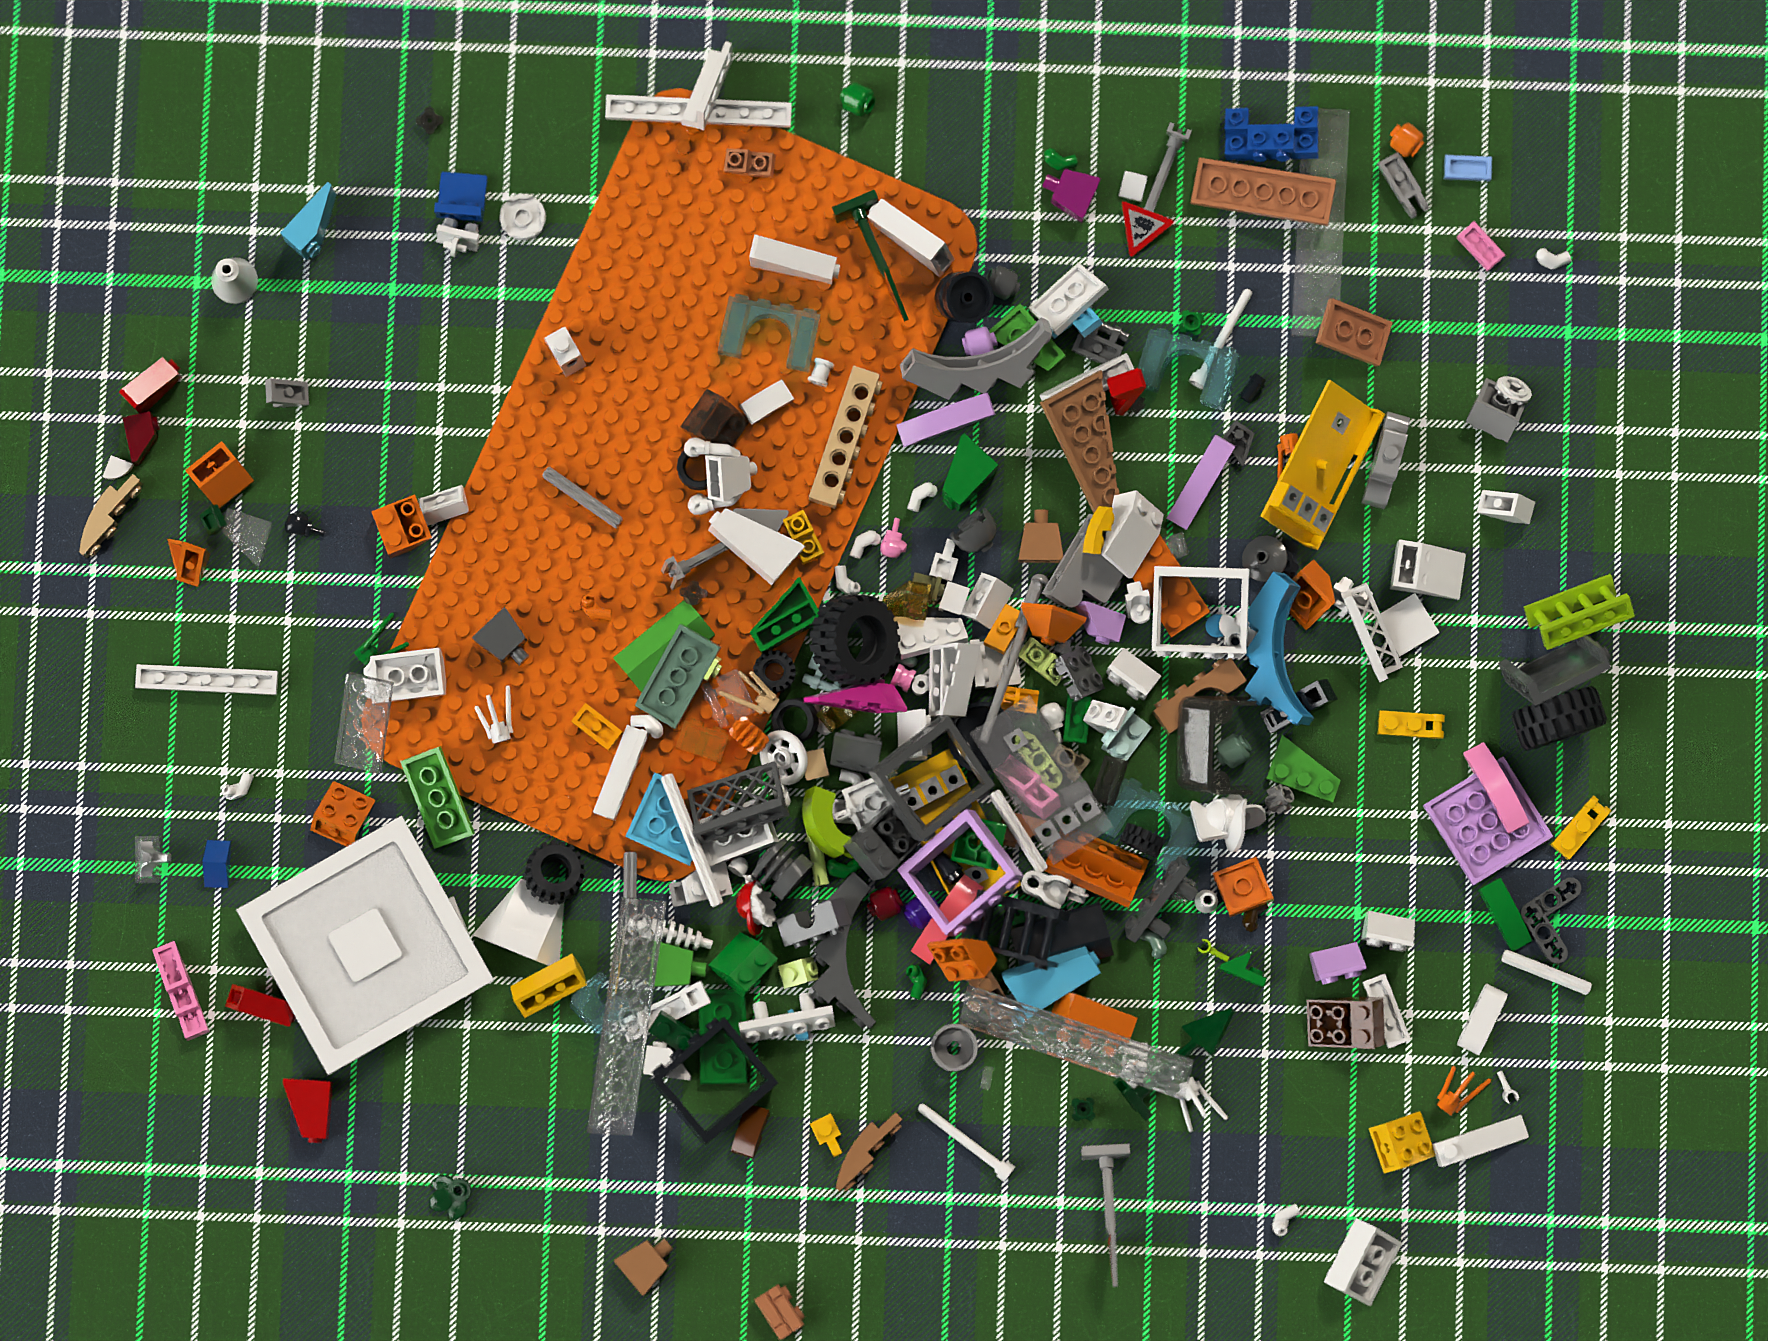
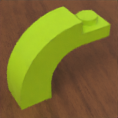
[802,786,853,858]

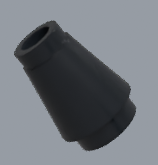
[933,851,965,885]

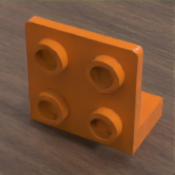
[310,781,375,847]

